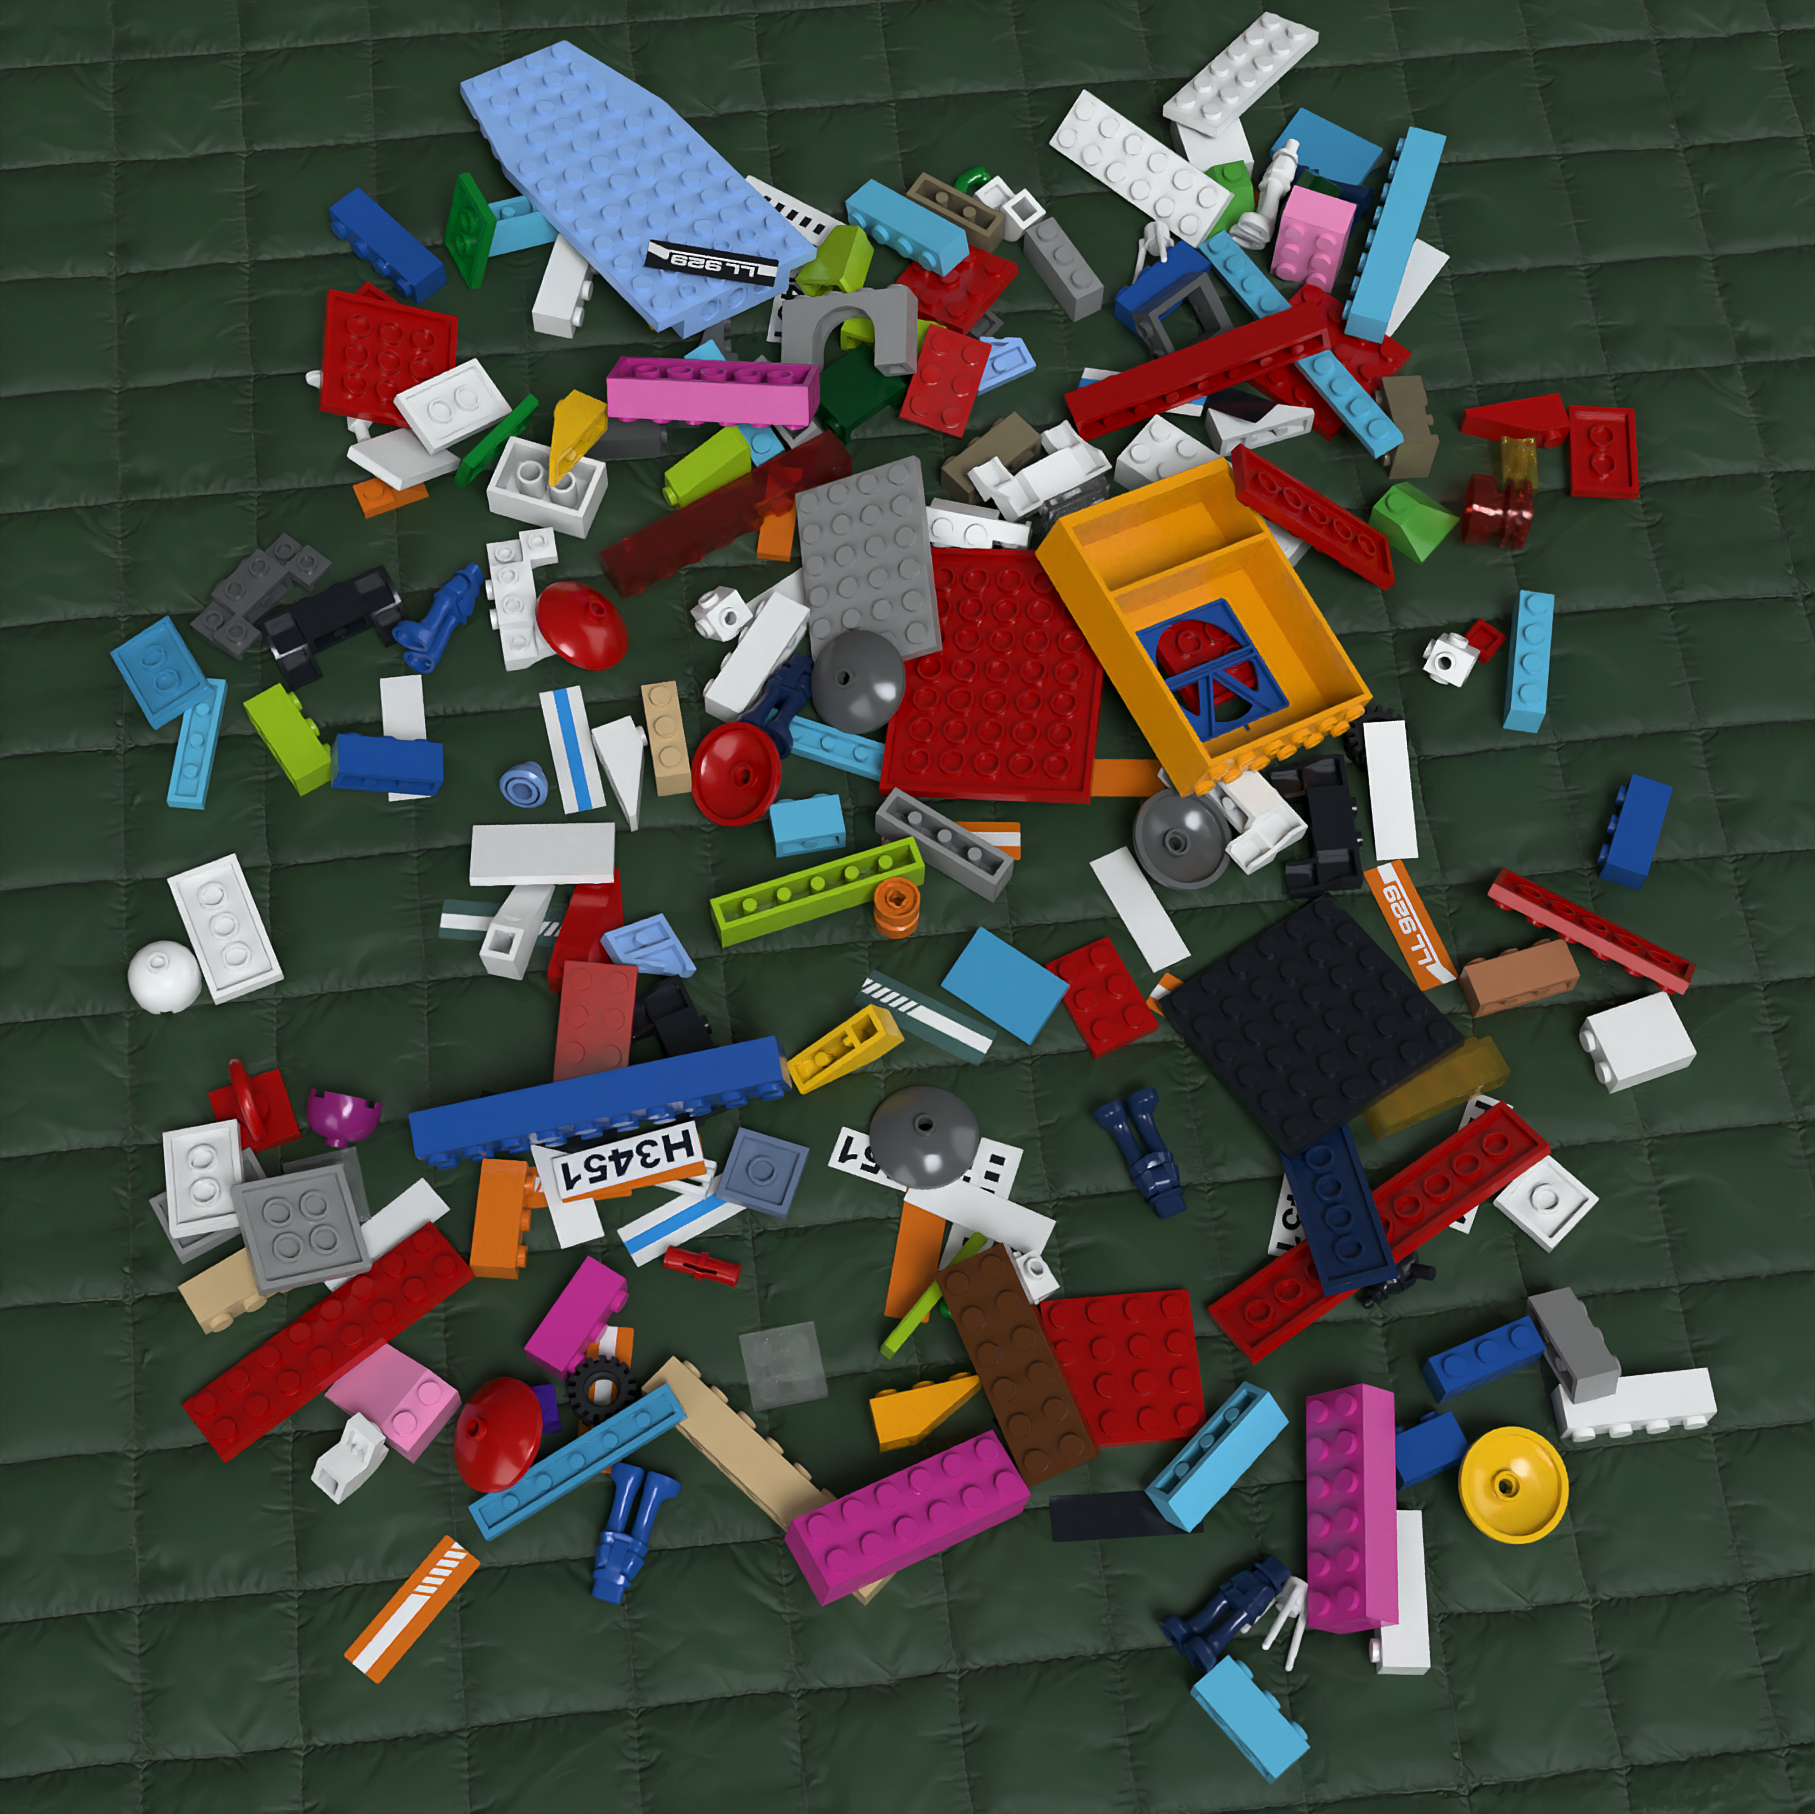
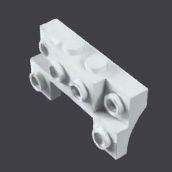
[967,420,1112,523]
[926,498,1033,550]
[485,527,558,671]
[1157,767,1308,875]

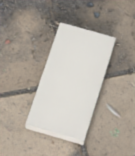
[469,822,615,886]

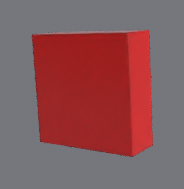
[1463,618,1507,665]

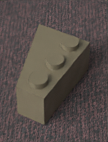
[1372,375,1439,479]

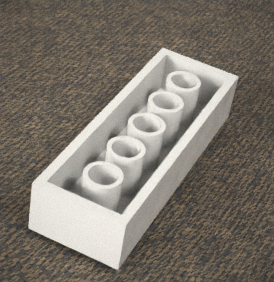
[1114,414,1312,567]

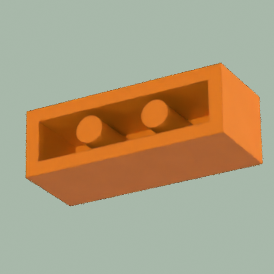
[470,1158,536,1280]

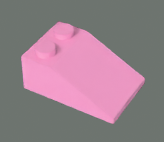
[324,1343,462,1464]

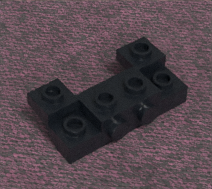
[257,564,411,691]
[1270,753,1364,900]
[632,974,730,1129]

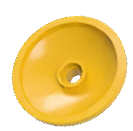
[1458,1427,1569,1544]

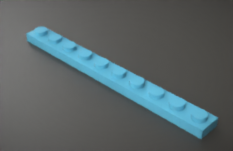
[1198,230,1404,459]

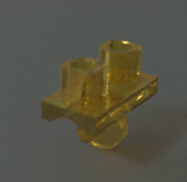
[1500,436,1538,498]

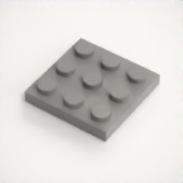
[230,1163,372,1296]

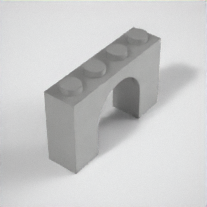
[781,284,918,377]

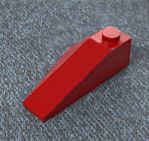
[547,868,624,994]

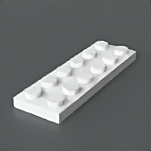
[1163,12,1319,138]
[1049,89,1235,249]

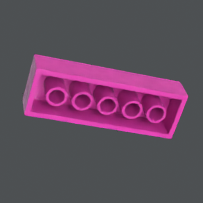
[606,356,820,430]
[1306,1383,1399,1635]
[784,1429,1031,1607]

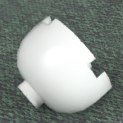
[127,940,202,1014]

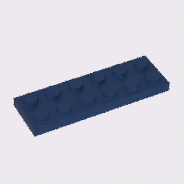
[1276,1123,1398,1297]

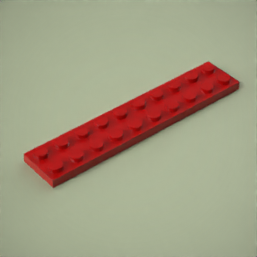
[1207,1100,1551,1365]

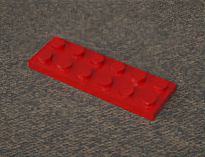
[1231,443,1395,591]
[1487,867,1696,995]

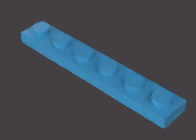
[468,1383,689,1542]

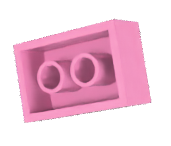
[1270,185,1357,293]

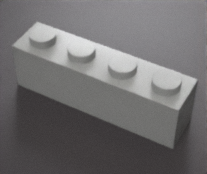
[875,787,1014,903]

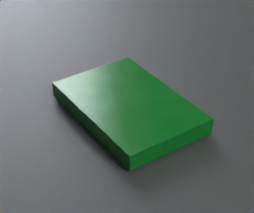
[443,172,497,290]
[453,394,539,489]

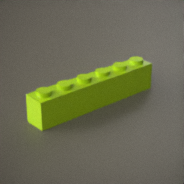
[710,836,925,948]

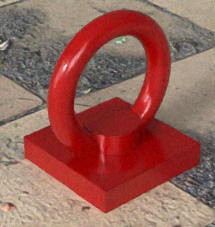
[208,1057,302,1154]

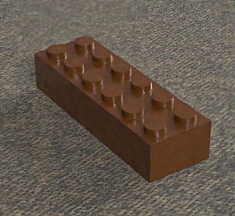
[934,1242,1103,1488]

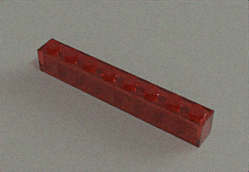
[599,429,852,600]

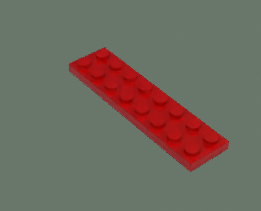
[181,1221,475,1464]

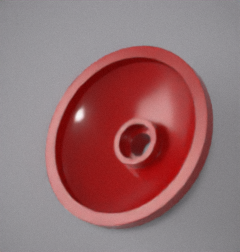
[535,581,629,671]
[691,721,781,827]
[453,1377,543,1494]

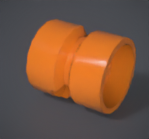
[874,877,920,939]

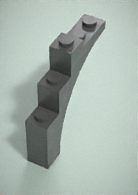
[583,317,738,459]

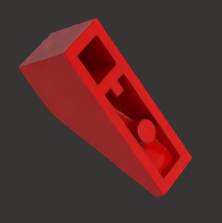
[1458,393,1571,449]

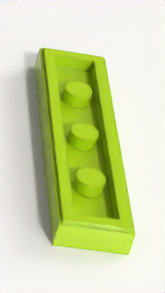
[880,1231,988,1360]

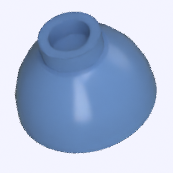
[500,761,548,808]

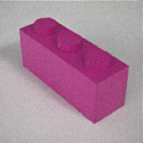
[524,1256,629,1382]

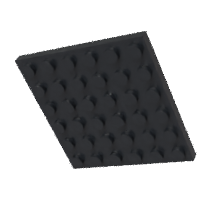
[1157,892,1465,1160]

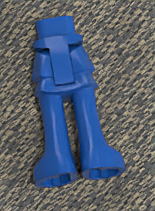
[392,562,484,674]
[590,1463,682,1605]

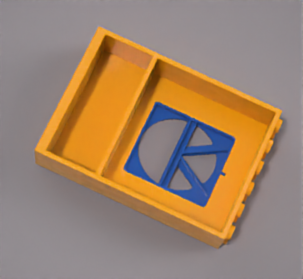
[1035,456,1373,798]

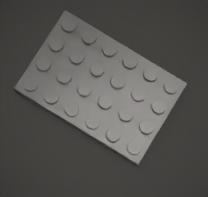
[795,455,943,679]

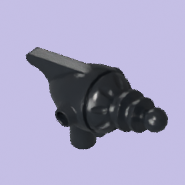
[1362,1251,1436,1309]

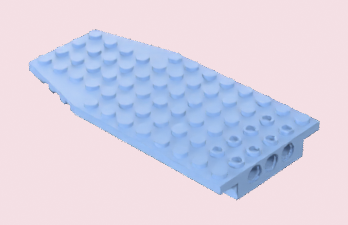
[460,40,817,339]

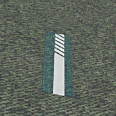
[439,899,568,947]
[853,970,997,1066]

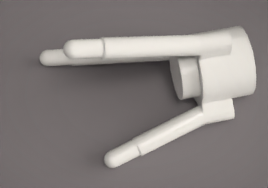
[1132,221,1174,284]
[1240,1576,1308,1671]

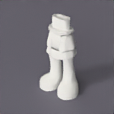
[1229,139,1300,250]

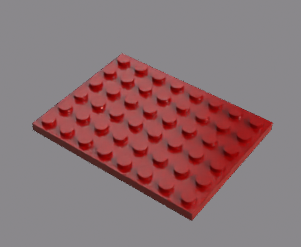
[879,547,1105,804]

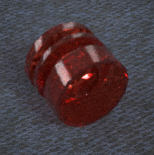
[1461,474,1534,550]

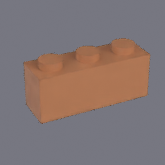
[1458,939,1580,1019]

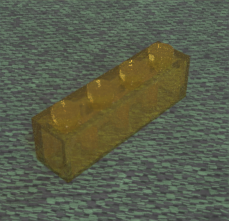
[1362,1035,1511,1142]

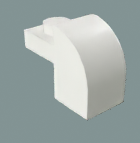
[972,176,1046,242]
[311,1412,389,1504]

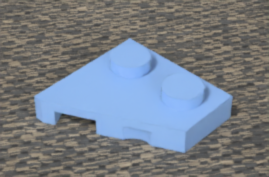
[976,336,1036,396]
[600,913,696,978]

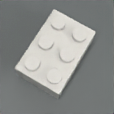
[486,436,608,539]

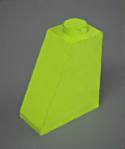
[795,225,874,297]
[662,425,752,516]

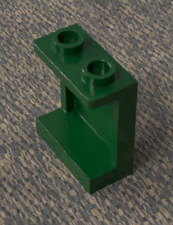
[814,342,907,445]

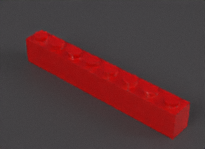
[1064,299,1331,442]

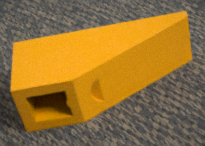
[869,1372,982,1453]

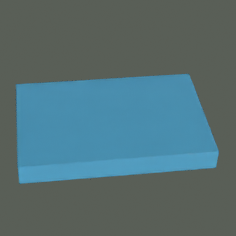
[1269,107,1383,185]
[110,615,214,730]
[940,926,1070,1046]

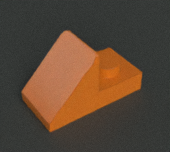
[352,477,429,519]

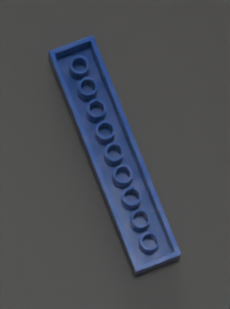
[408,1035,792,1170]

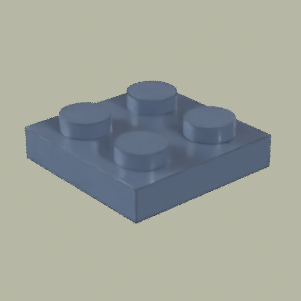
[716,1127,810,1220]

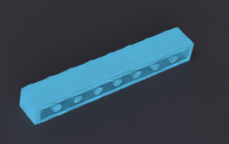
[1342,126,1447,344]

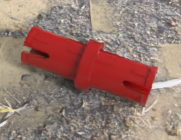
[663,1245,742,1288]

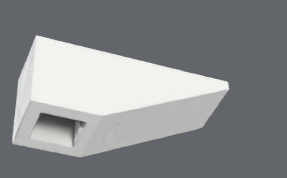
[479,884,555,980]

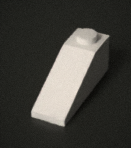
[1204,404,1315,457]
[591,715,648,832]

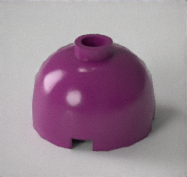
[306,1088,383,1149]

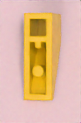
[549,389,608,487]
[787,1004,905,1095]

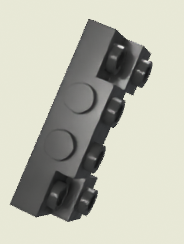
[190,532,334,662]

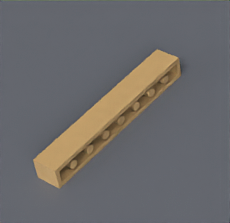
[641,1356,897,1606]

